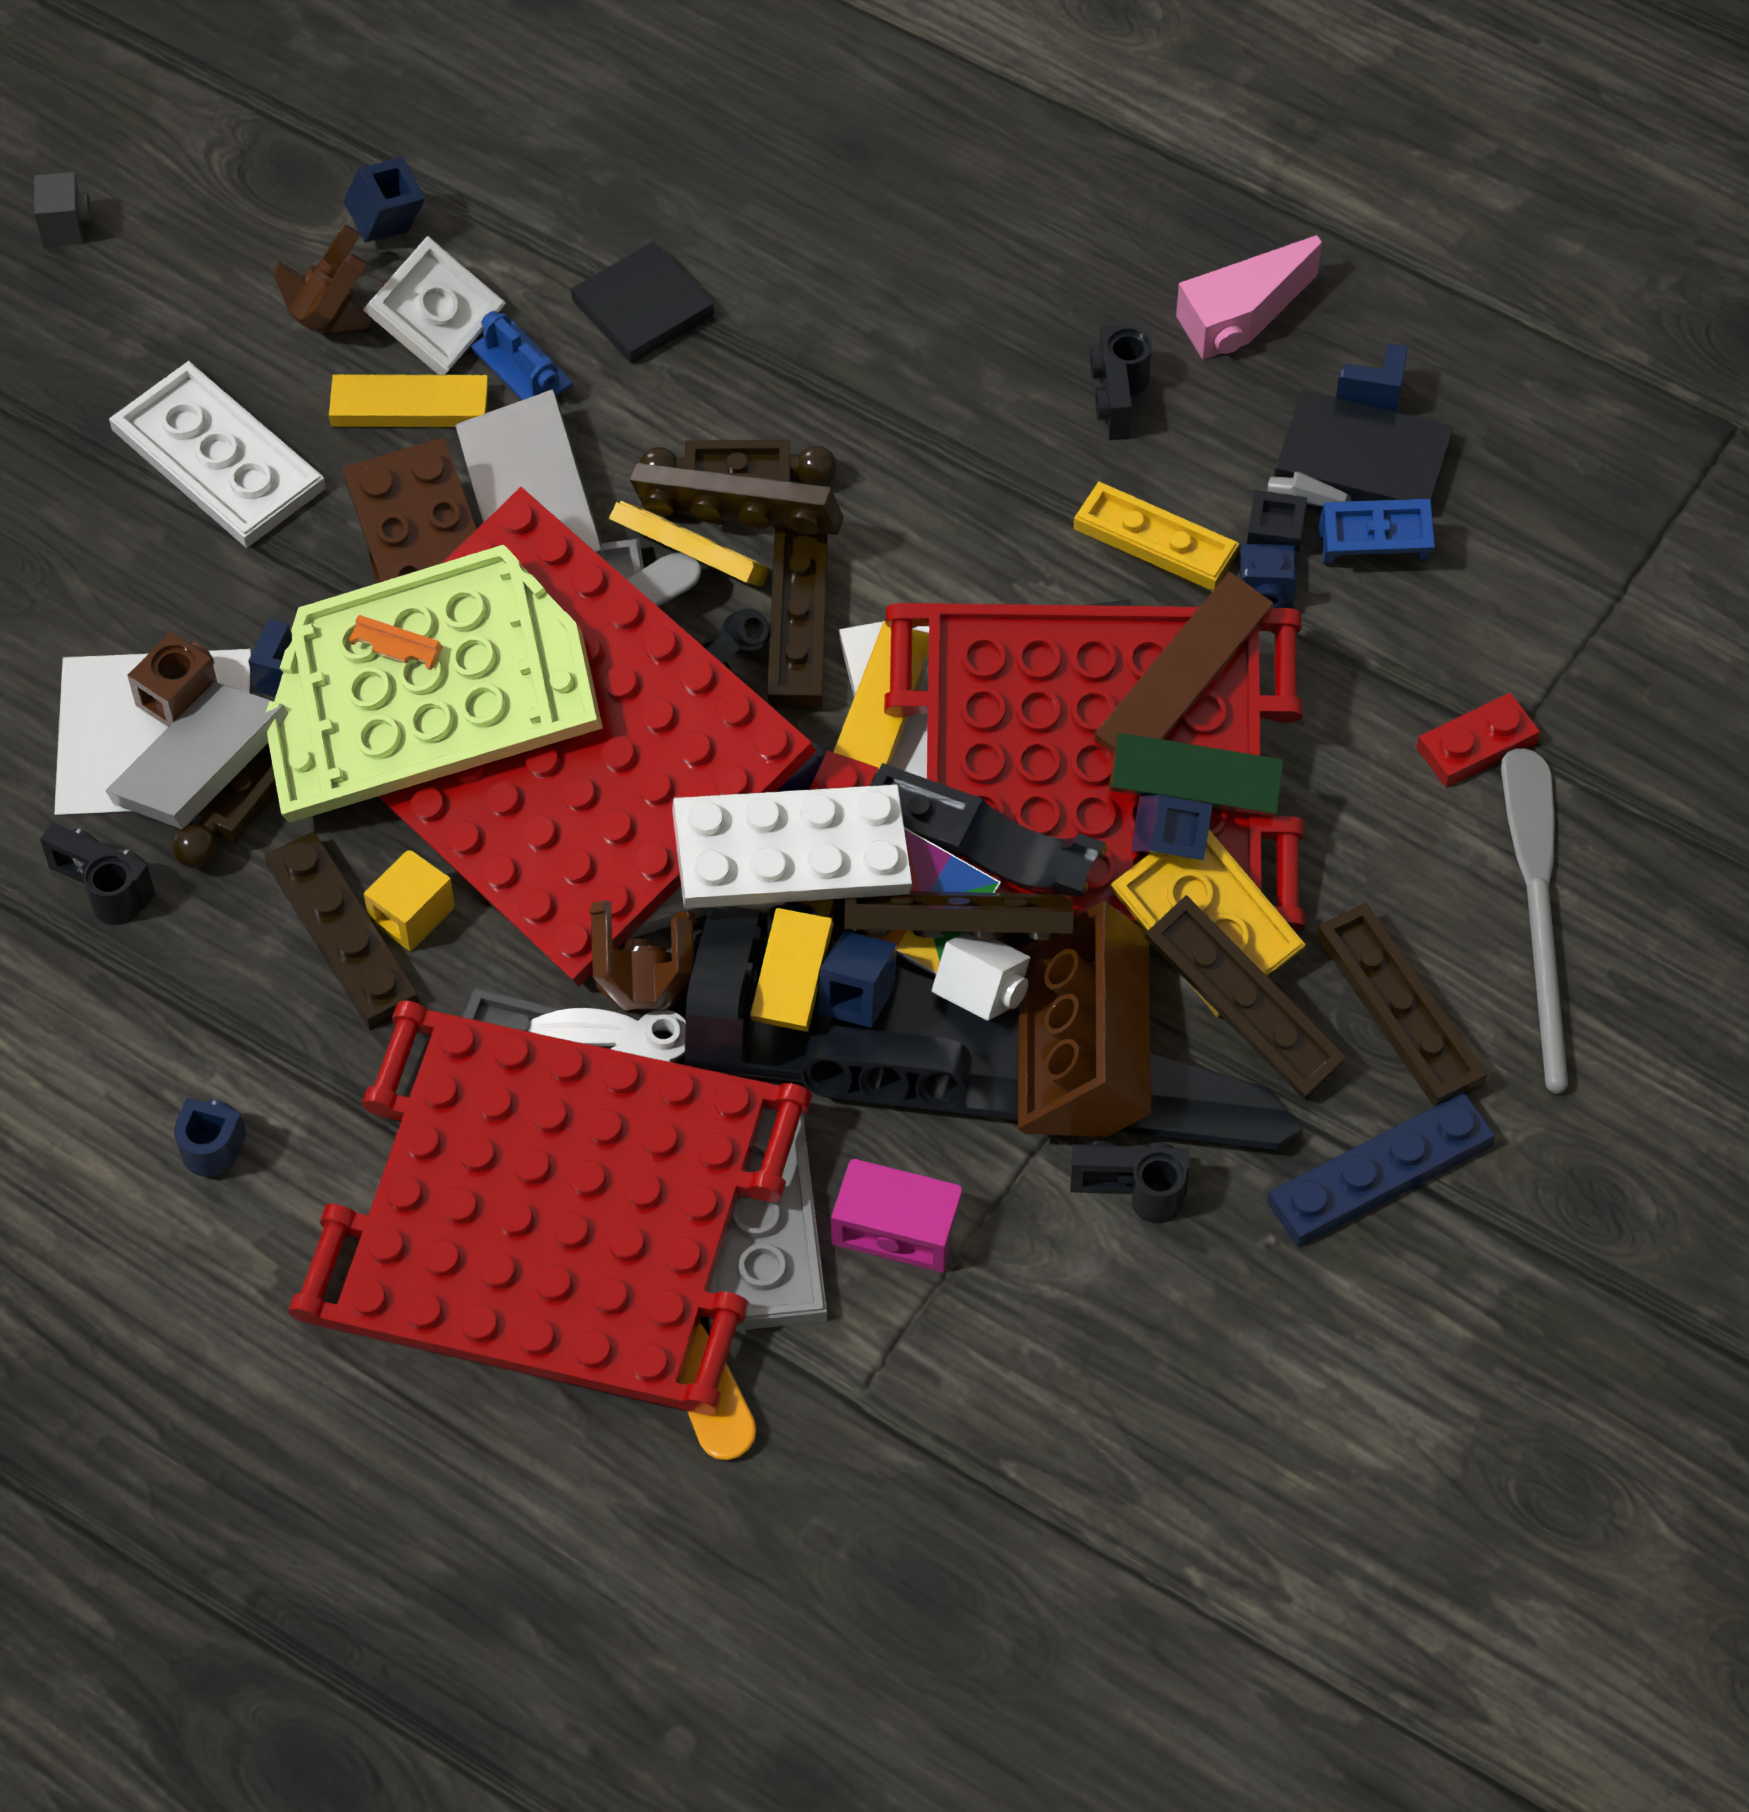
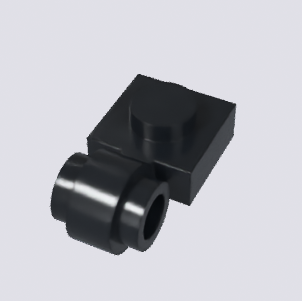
[701,608,770,670]

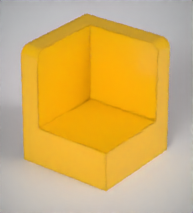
[364,850,455,952]

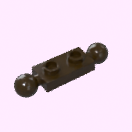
[639,439,837,486]
[172,743,277,868]

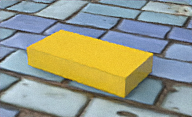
[750,908,834,1032]

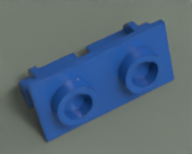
[470,311,574,400]

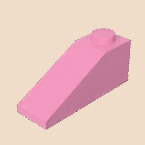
[1176,235,1322,360]

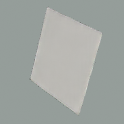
[54,649,251,815]

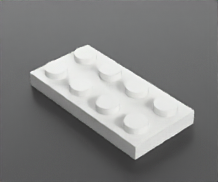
[672,785,912,909]

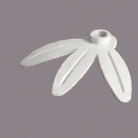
[528,1008,686,1063]

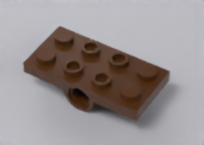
[342,437,476,583]

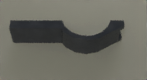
[871,763,1108,897]

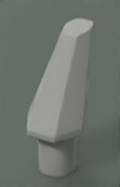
[1268,472,1352,508]

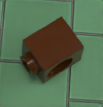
[127,632,217,727]

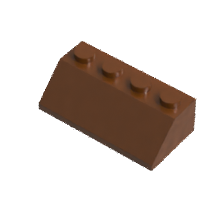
[1018,901,1151,1137]

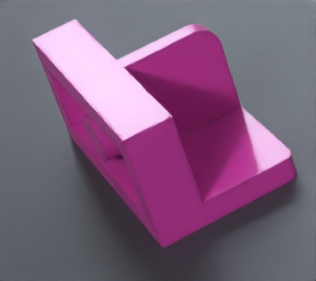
[831,1159,962,1273]

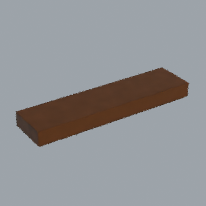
[1094,571,1273,755]

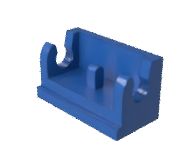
[1318,499,1435,563]

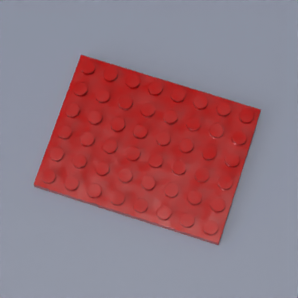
[377,487,816,987]

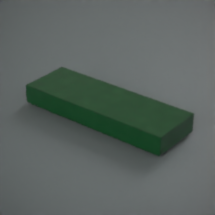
[1109,732,1283,817]

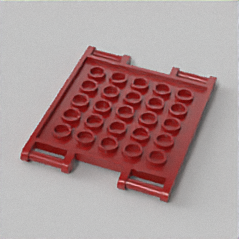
[884,603,1305,932]
[288,1001,813,1415]

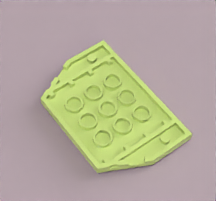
[266,545,603,823]

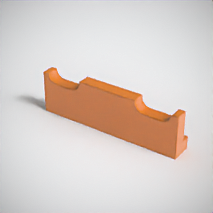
[349,614,443,670]

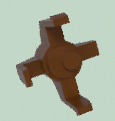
[273,225,388,333]
[589,900,697,1014]

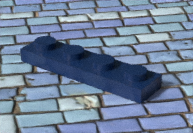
[1267,1092,1495,1247]

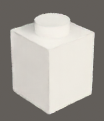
[931,932,1031,1021]

